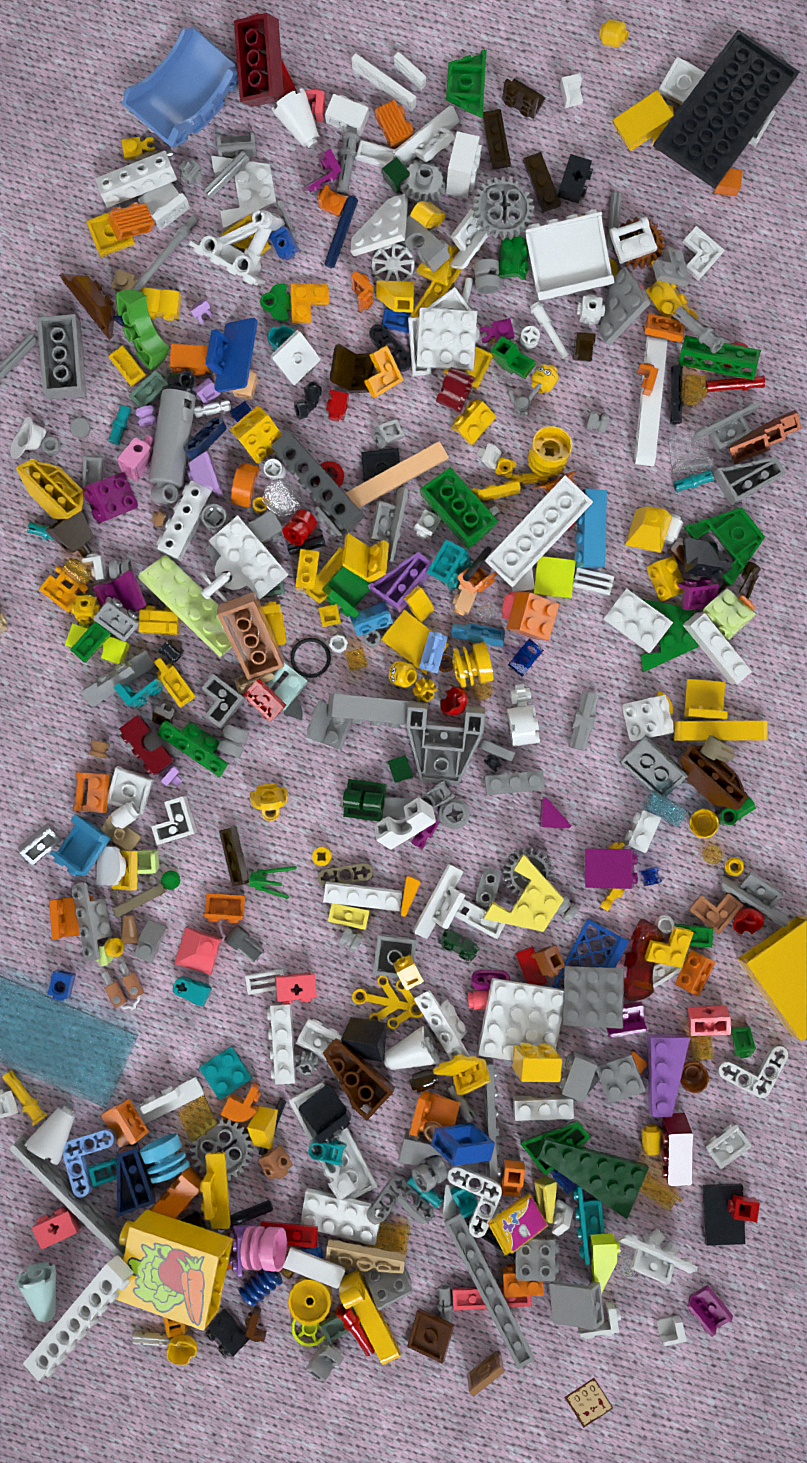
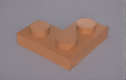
[688,892,743,935]

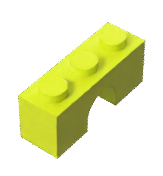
[65,622,130,665]

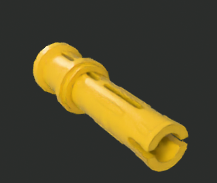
[1,1070,48,1126]

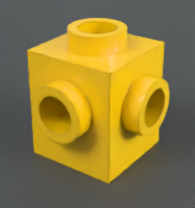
[72,595,101,624]

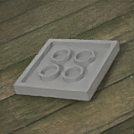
[563,966,624,1029]

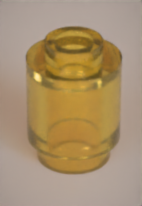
[62,558,92,585]

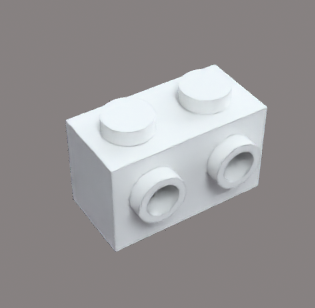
[624,810,661,853]

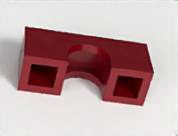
[119,715,175,775]

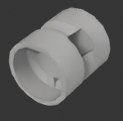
[474,259,500,294]
[201,504,229,533]
[217,724,249,758]
[412,1155,448,1192]

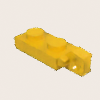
[471,480,521,502]
[154,658,196,708]

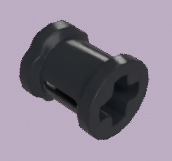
[158,639,184,665]

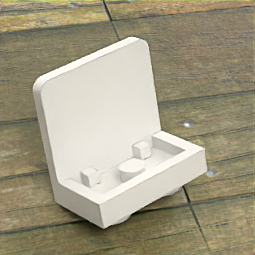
[622,695,674,741]

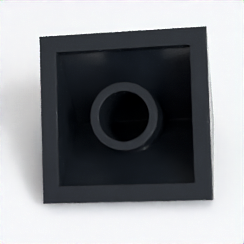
[341,1017,387,1062]

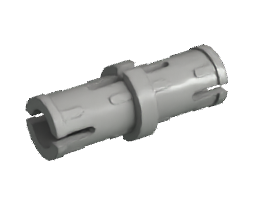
[445,1083,477,1123]
[438,1285,453,1323]

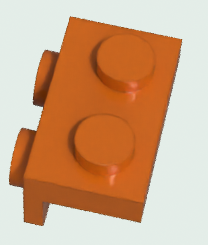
[351,271,374,312]
[457,567,498,595]
[203,893,246,923]
[502,1264,544,1298]

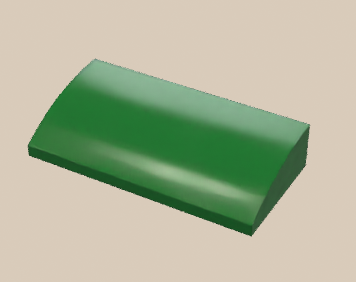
[420,467,498,549]

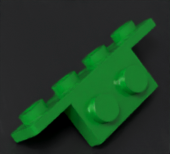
[157,721,228,777]

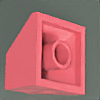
[174,927,223,975]

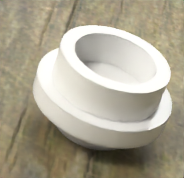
[655,915,674,935]

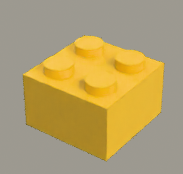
[512,1043,562,1082]

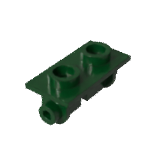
[438,929,479,961]

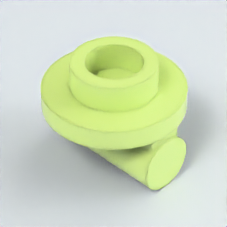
[96,945,114,966]

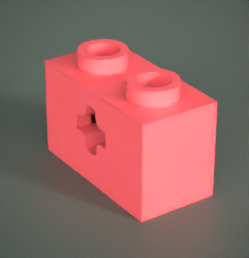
[275,972,317,1004]
[687,1005,731,1036]
[32,1206,81,1250]

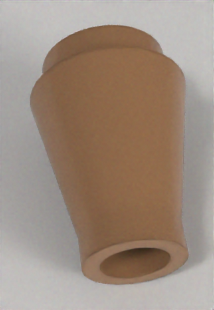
[121,915,140,944]

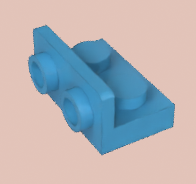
[349,601,393,637]

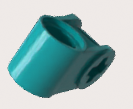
[173,976,212,1007]
[308,1138,347,1165]

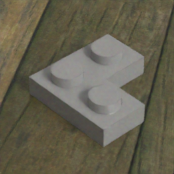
[652,247,690,287]

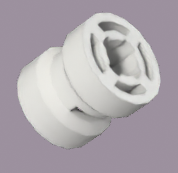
[263,459,286,481]

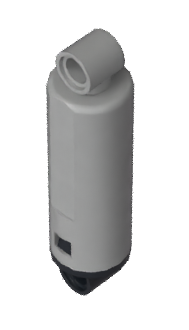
[149,371,197,504]

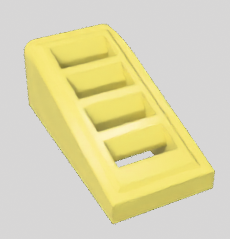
[534,1176,557,1224]

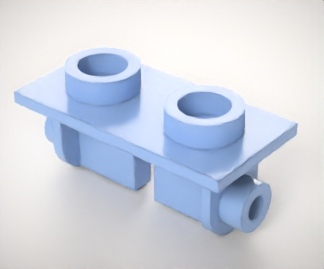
[419,631,448,673]

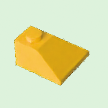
[625,506,672,553]

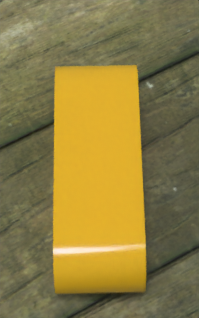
[410,201,446,228]

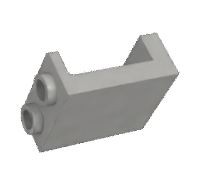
[549,1278,604,1330]

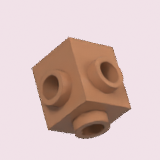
[258,1145,293,1180]

